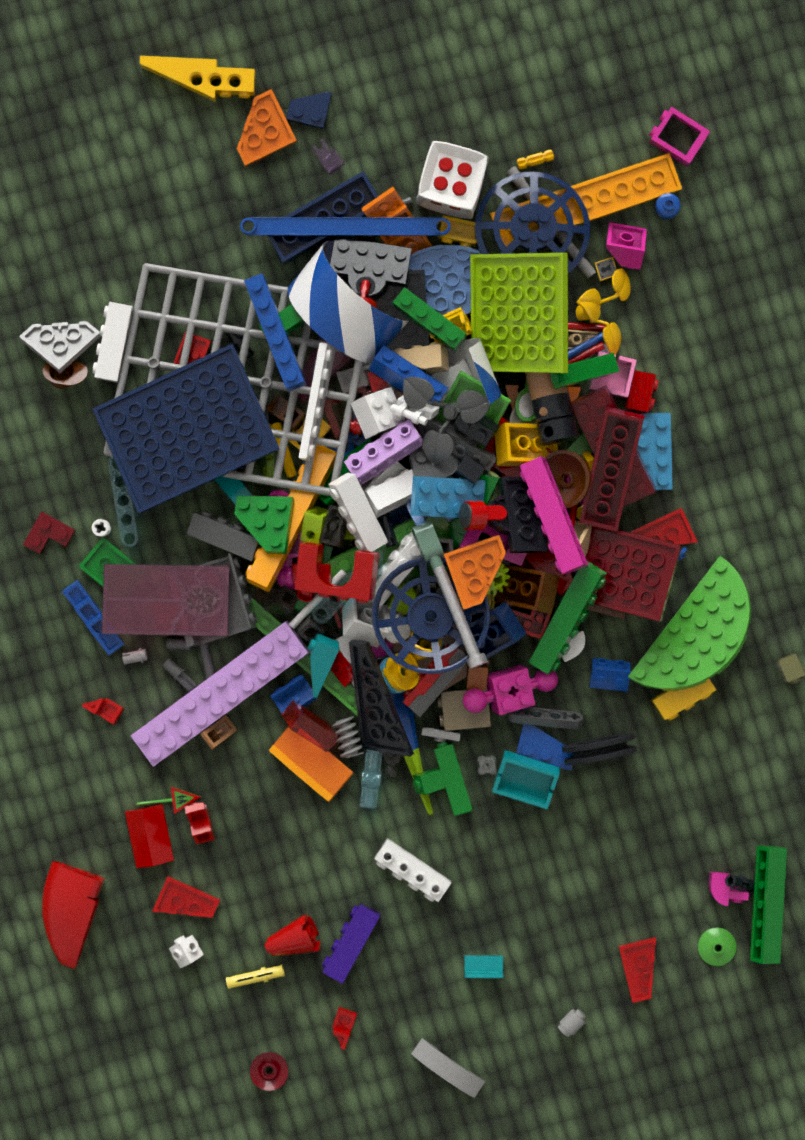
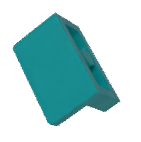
[464,955,504,978]

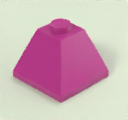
[606,222,647,270]

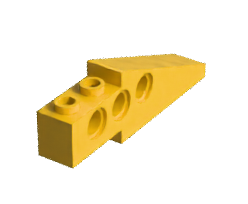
[140,56,256,102]

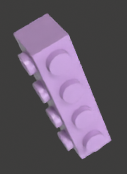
[344,419,423,485]

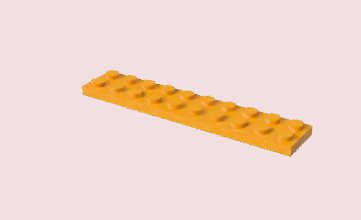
[490,153,682,246]

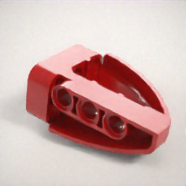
[42,861,105,969]

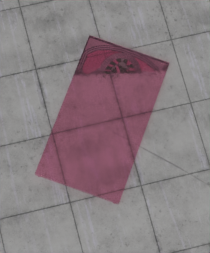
[101,564,230,636]

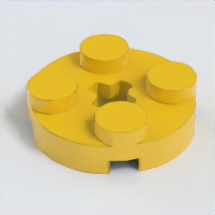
[383,653,419,692]

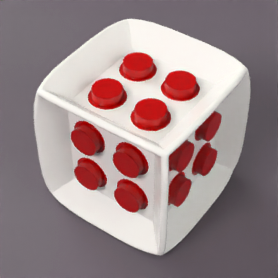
[416,141,489,219]

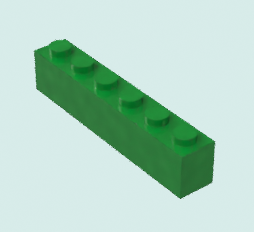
[529,561,607,674]
[750,846,787,964]

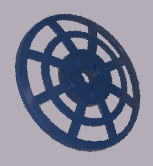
[474,172,590,274]
[372,558,490,674]

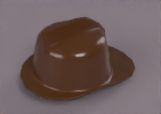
[42,361,88,389]

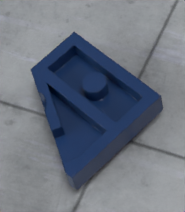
[286,91,332,129]

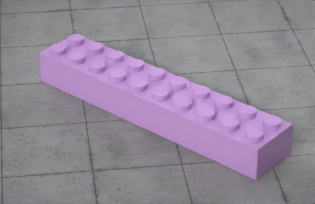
[131,621,310,767]

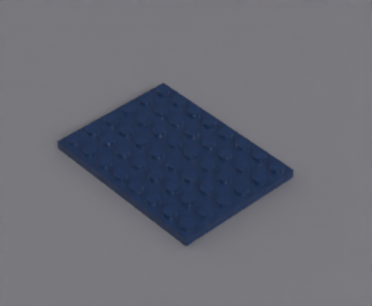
[93,344,280,514]

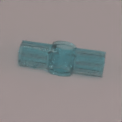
[360,749,383,809]

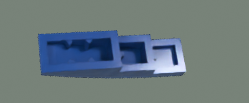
[62,580,124,655]

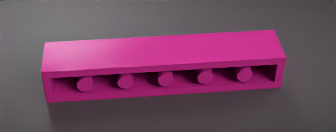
[520,456,588,575]

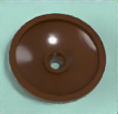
[545,450,591,508]

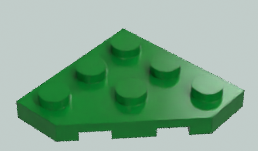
[234,496,294,554]

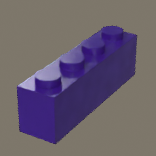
[321,903,380,984]

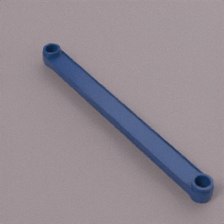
[240,217,451,236]

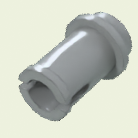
[122,648,148,665]

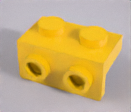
[438,215,476,248]

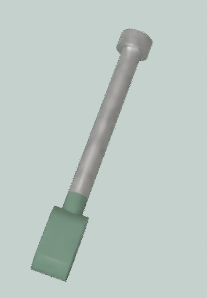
[411,521,488,669]

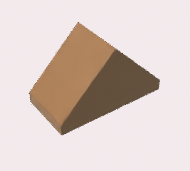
[200,715,237,749]

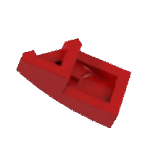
[82,698,125,725]
[332,1007,357,1050]

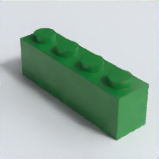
[393,287,467,353]

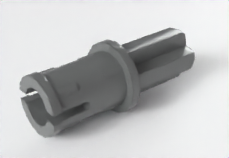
[162,658,196,692]

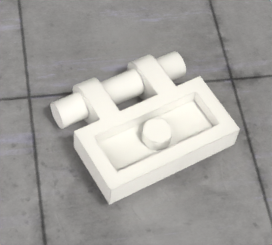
[390,395,440,426]

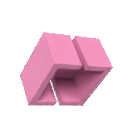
[589,351,636,399]

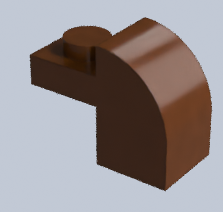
[267,394,306,431]

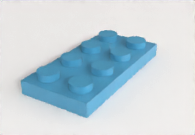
[637,413,673,490]
[410,476,485,518]

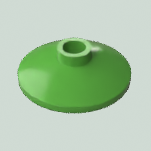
[698,927,736,966]

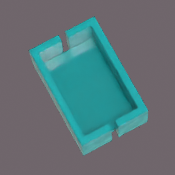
[492,750,560,809]

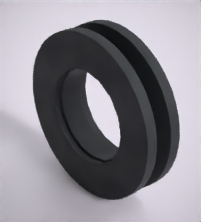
[562,733,637,765]

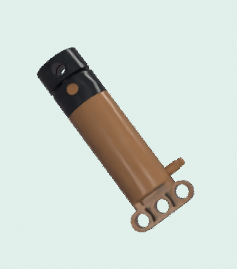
[525,372,578,446]

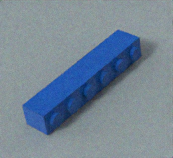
[244,273,307,392]

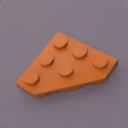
[237,89,297,167]
[444,535,506,610]

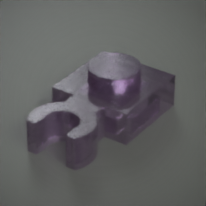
[313,139,345,175]

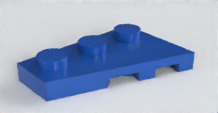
[516,724,573,771]

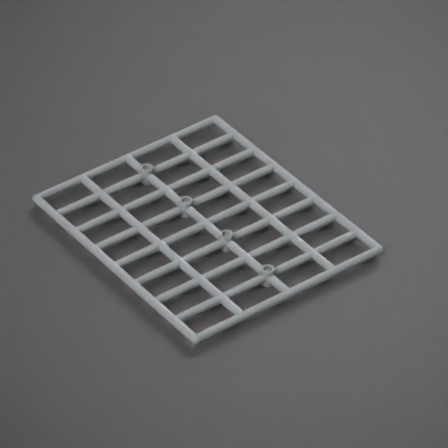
[103,263,363,496]

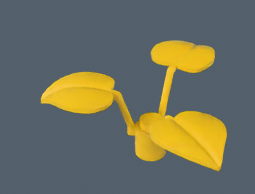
[576,268,631,355]

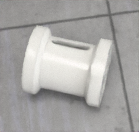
[92,519,111,537]

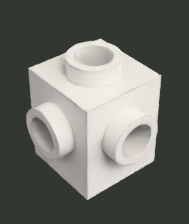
[169,935,204,968]

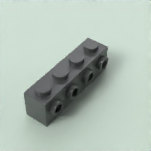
[187,510,262,561]

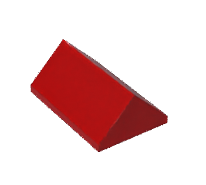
[125,804,174,868]

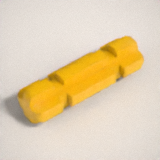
[517,150,554,170]

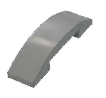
[411,1038,485,1098]

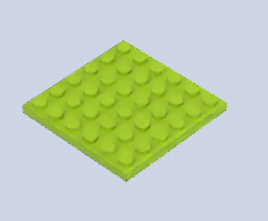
[470,253,568,373]

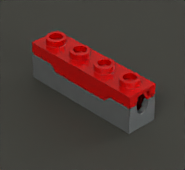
[402,643,467,717]

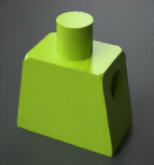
[300,506,334,544]

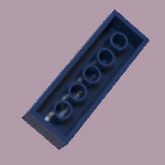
[267,171,378,265]

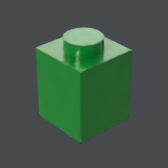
[413,768,445,795]

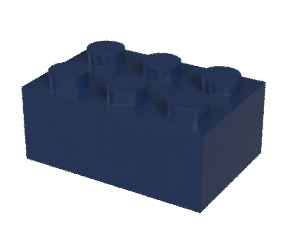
[457,601,527,658]

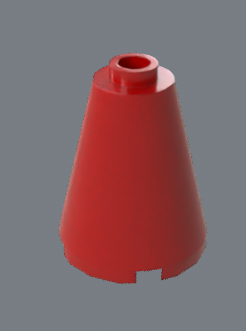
[265,914,321,956]

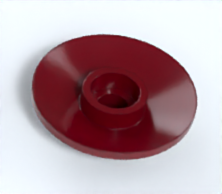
[250,1052,288,1091]

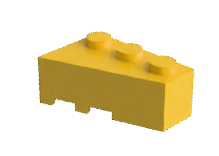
[651,679,716,721]

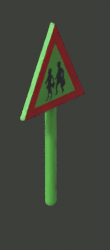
[136,786,201,814]

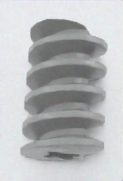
[332,716,364,758]

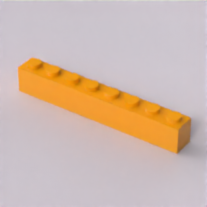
[245,445,337,592]

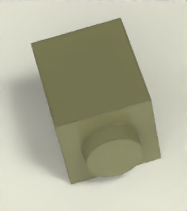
[776,653,805,684]

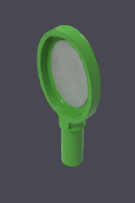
[515,381,535,422]

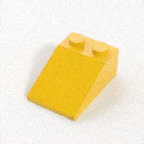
[495,423,558,467]

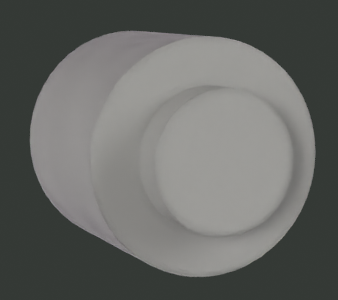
[558,1009,586,1038]

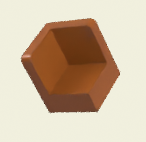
[466,663,488,690]

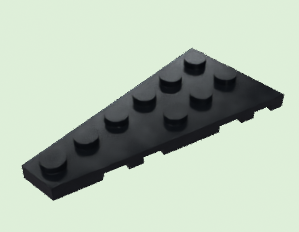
[349,639,414,757]

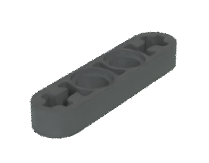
[507,707,583,729]

